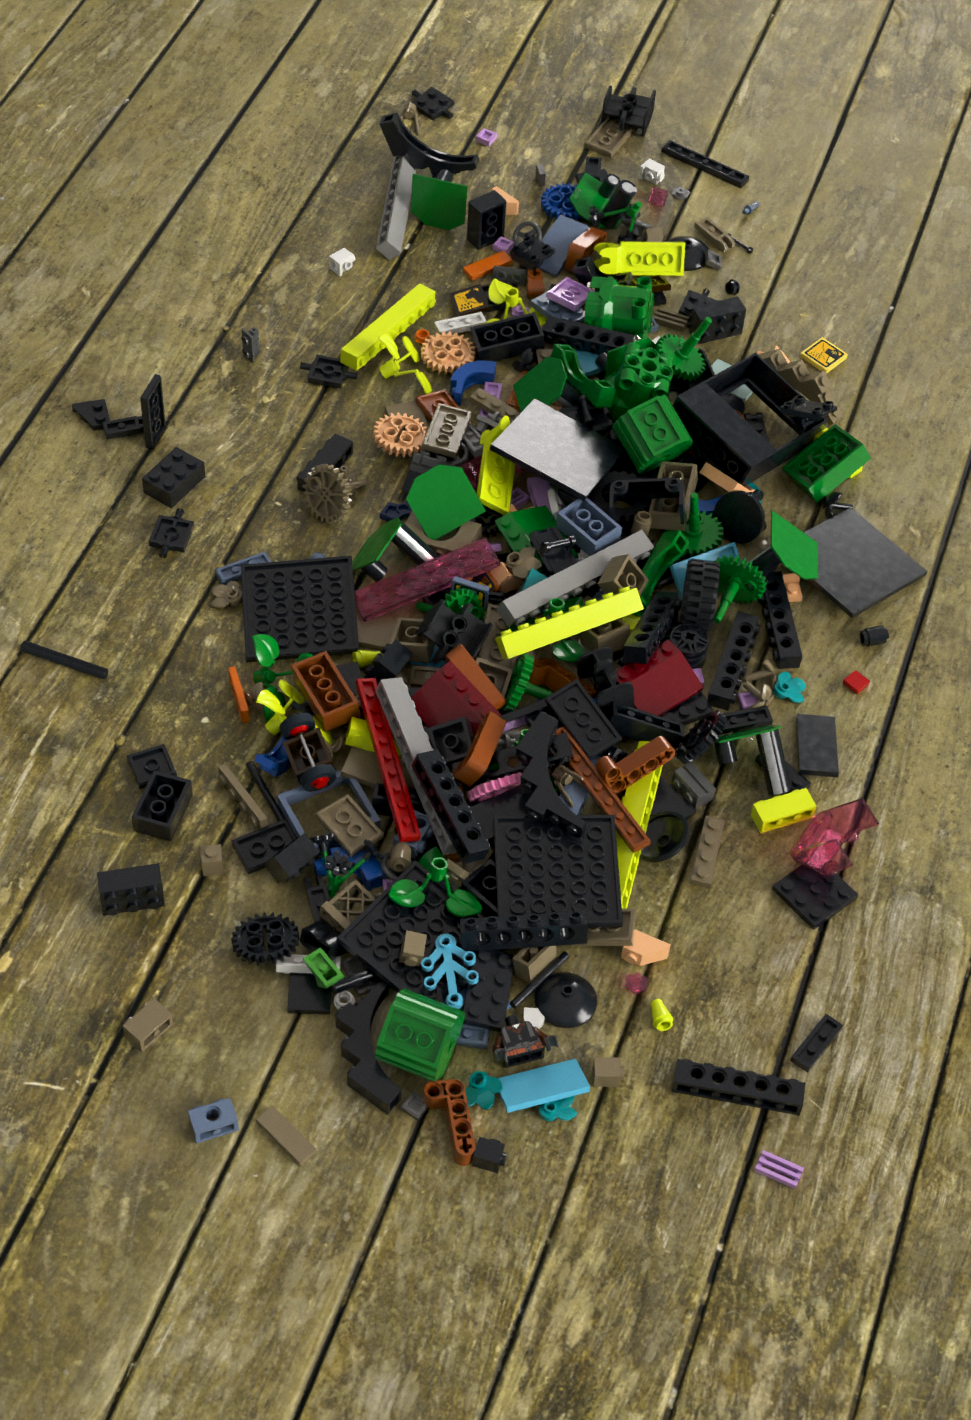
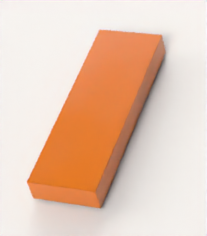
[463,250,513,281]
[228,666,249,723]

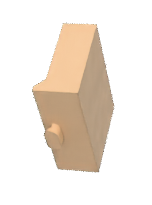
[699,462,755,492]

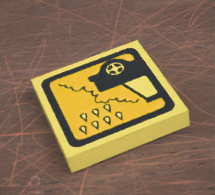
[800,337,848,374]

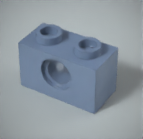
[188,1098,239,1144]

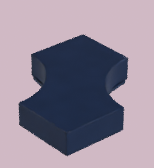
[380,501,412,522]

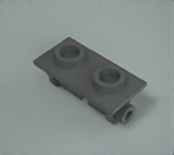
[492,266,526,286]
[241,328,260,363]

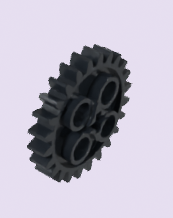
[675,710,727,764]
[231,912,300,966]

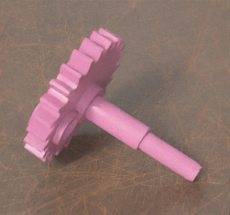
[467,772,523,803]

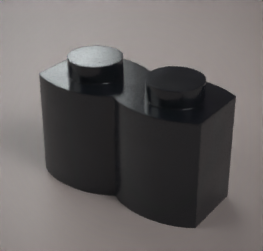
[300,920,347,960]

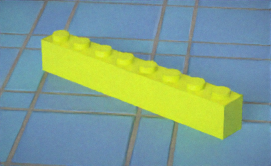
[340,283,436,371]
[495,586,644,660]

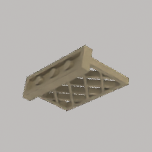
[319,879,376,933]

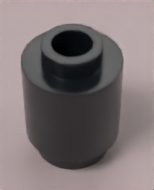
[860,625,889,647]

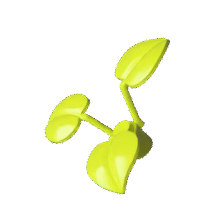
[487,278,547,326]
[377,333,432,394]
[256,679,332,745]

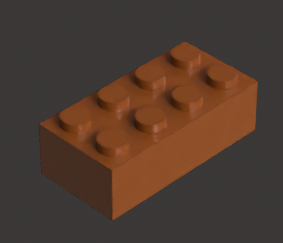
[291,651,361,732]

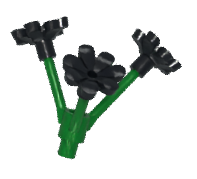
[589,202,642,243]
[309,833,385,898]

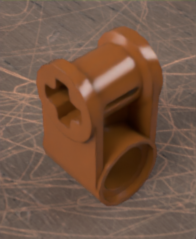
[527,268,544,298]

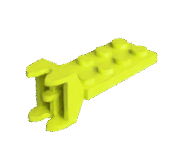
[593,241,685,276]
[477,416,515,515]

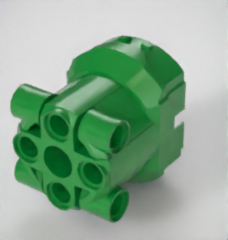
[585,276,654,339]
[605,342,674,421]

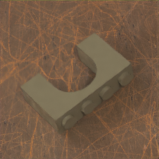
[405,511,482,566]

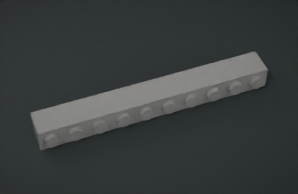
[376,154,417,260]
[496,530,654,628]
[375,677,457,855]

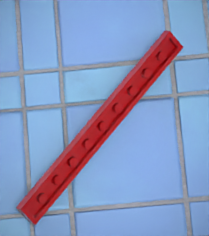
[355,678,421,842]

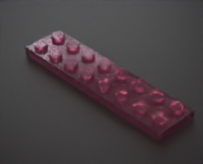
[354,538,501,622]

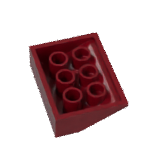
[615,640,704,716]
[411,661,501,737]

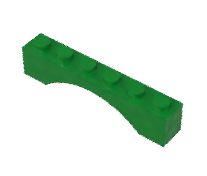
[551,344,616,409]
[622,530,689,618]

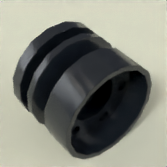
[669,623,709,669]

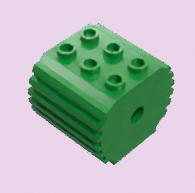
[612,394,693,474]
[375,988,465,1082]

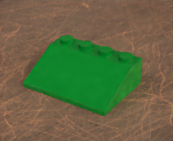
[782,424,871,503]
[495,505,579,576]

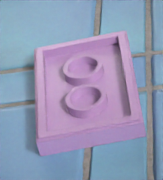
[546,277,595,312]

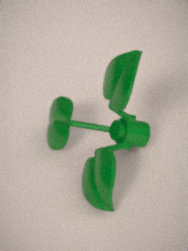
[504,596,584,662]
[251,634,313,723]
[388,847,482,917]

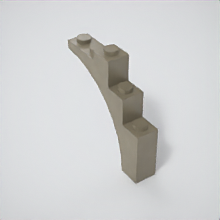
[758,348,843,425]

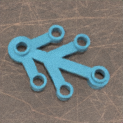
[421,934,479,1010]

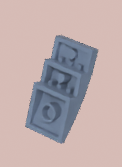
[538,215,589,277]

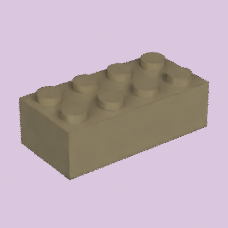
[648,461,698,531]

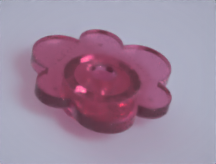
[625,972,649,994]

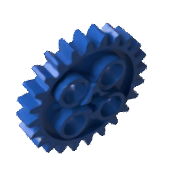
[541,183,583,221]

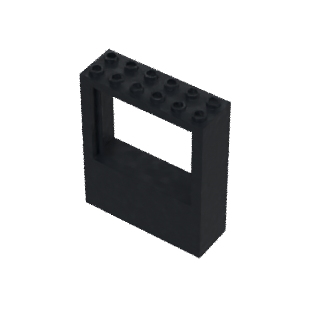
[672,353,829,487]

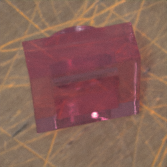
[648,186,669,207]

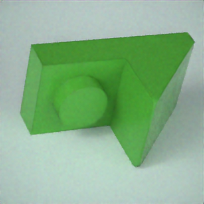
[303,947,344,988]

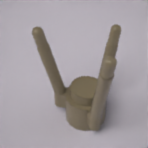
[400,102,420,135]
[553,765,584,807]

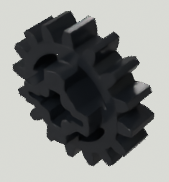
[470,504,504,538]

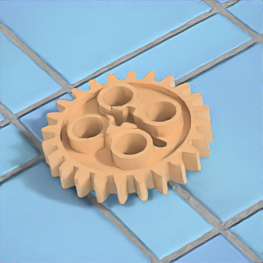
[421,331,475,375]
[373,412,428,458]

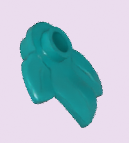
[773,671,806,703]
[465,1071,503,1110]
[539,1096,577,1121]

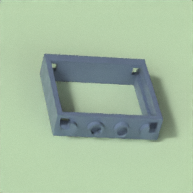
[277,770,381,857]

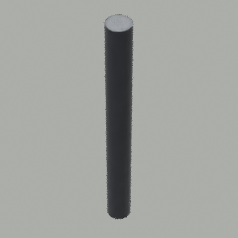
[246,761,286,822]
[510,951,569,1009]

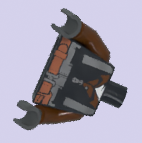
[492,1015,559,1068]

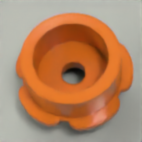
[414,329,430,345]

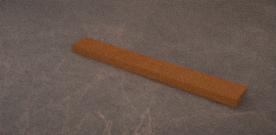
[555,726,651,853]

